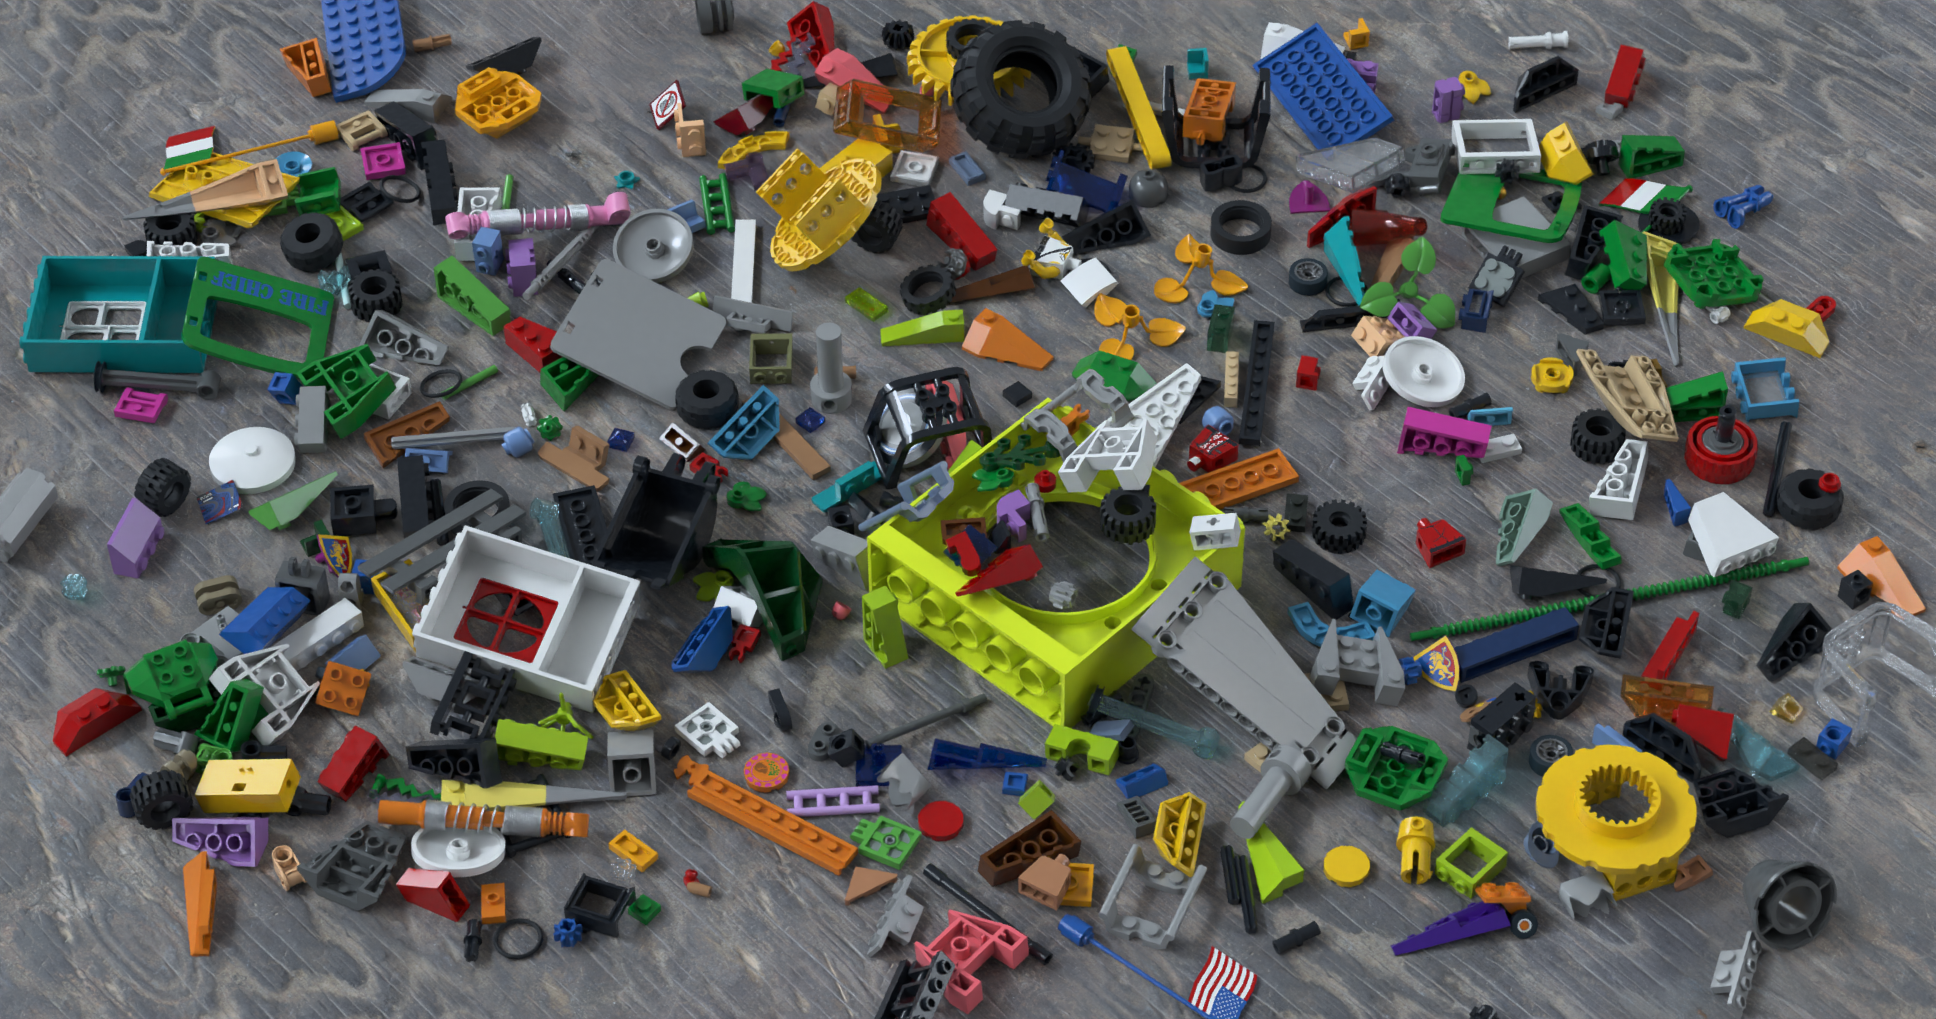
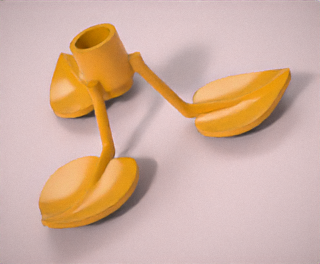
[1154,234,1248,303]
[1094,293,1186,360]

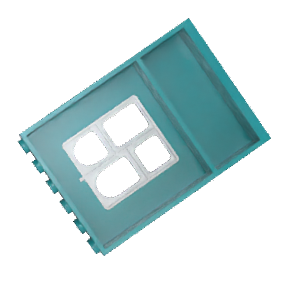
[19,256,218,373]

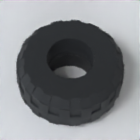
[280,213,343,271]
[675,370,739,429]
[1777,468,1844,530]

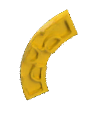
[718,131,790,171]

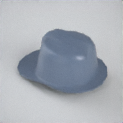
[1524,821,1559,868]

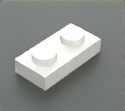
[1479,434,1522,463]

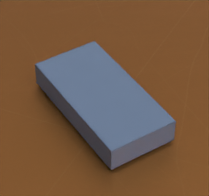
[949,151,986,186]
[1089,720,1134,741]

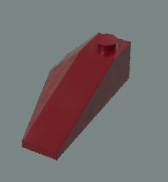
[713,94,774,135]

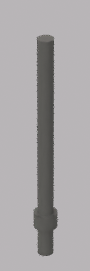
[865,693,987,748]

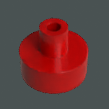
[1034,470,1056,493]

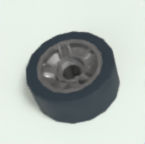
[1288,258,1328,296]
[1529,734,1573,777]

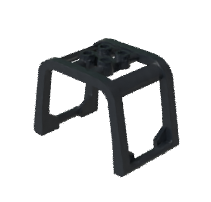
[1161,65,1271,169]
[863,367,992,490]

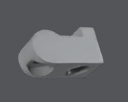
[338,573,364,611]

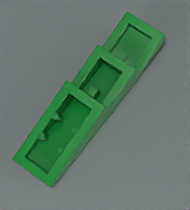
[1559,503,1622,570]

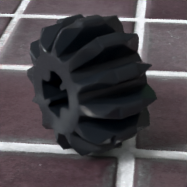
[882,19,914,50]

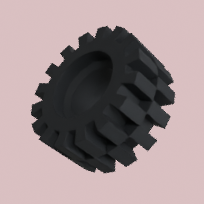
[1648,197,1687,234]

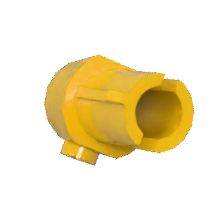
[1396,816,1436,884]

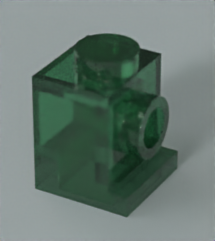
[1722,579,1753,619]

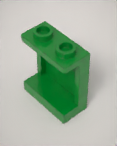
[742,69,805,109]
[295,167,341,216]

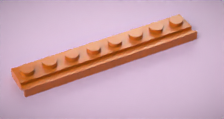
[687,770,858,876]

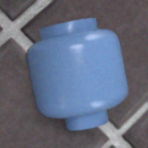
[1202,406,1234,436]
[502,426,535,458]

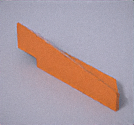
[183,851,217,956]

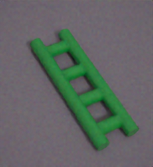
[699,173,735,235]

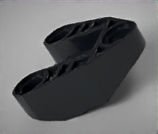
[1527,661,1594,720]

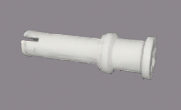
[1508,31,1568,49]

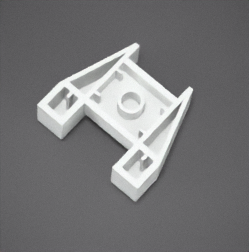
[1058,419,1157,492]
[209,644,320,745]

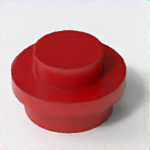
[1819,473,1841,493]

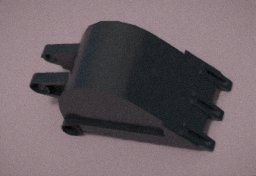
[591,453,721,590]

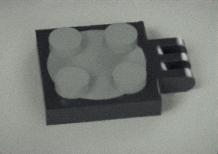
[1468,245,1525,307]

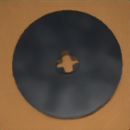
[1638,206,1700,244]

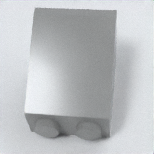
[607,729,657,796]

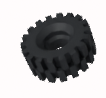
[1312,499,1367,554]

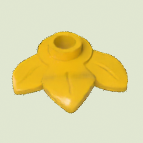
[1458,71,1491,104]

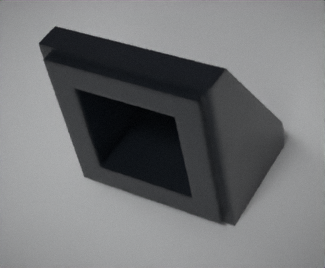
[988,520,1011,554]

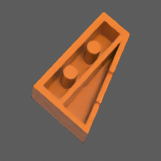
[280,38,332,97]

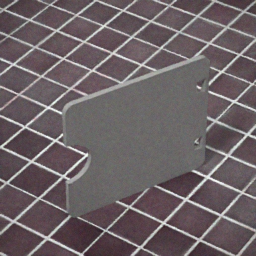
[550,259,726,410]

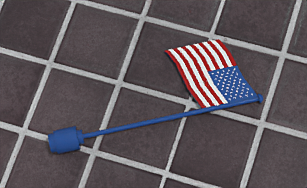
[1058,914,1257,1019]

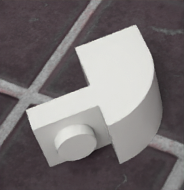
[983,190,1021,230]

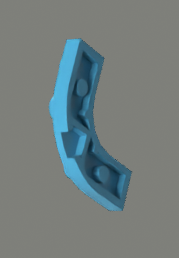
[1288,602,1375,647]

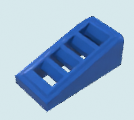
[1664,479,1691,527]

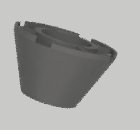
[1743,859,1837,950]

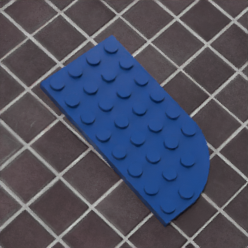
[321,0,406,103]

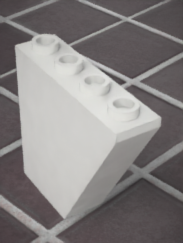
[1688,492,1779,577]

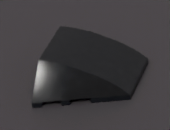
[1693,768,1789,838]

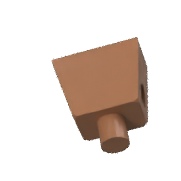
[1018,854,1071,911]

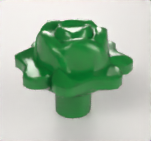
[537,415,563,441]

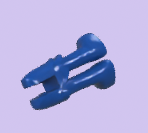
[1713,185,1773,229]

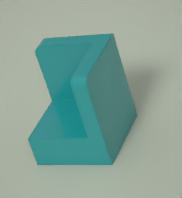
[1187,48,1209,79]

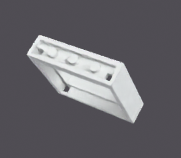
[1452,119,1541,174]

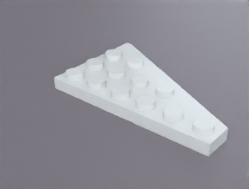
[1097,363,1201,467]

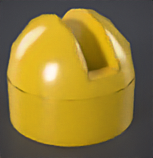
[768,40,786,57]

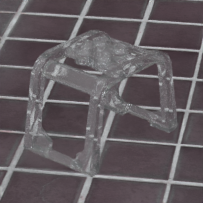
[1812,602,1936,747]

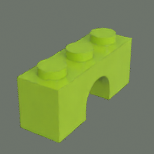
[1045,724,1119,776]

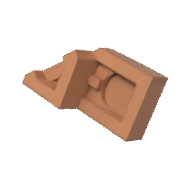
[1674,854,1713,892]

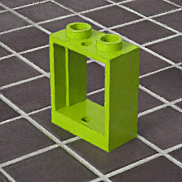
[1434,827,1508,899]

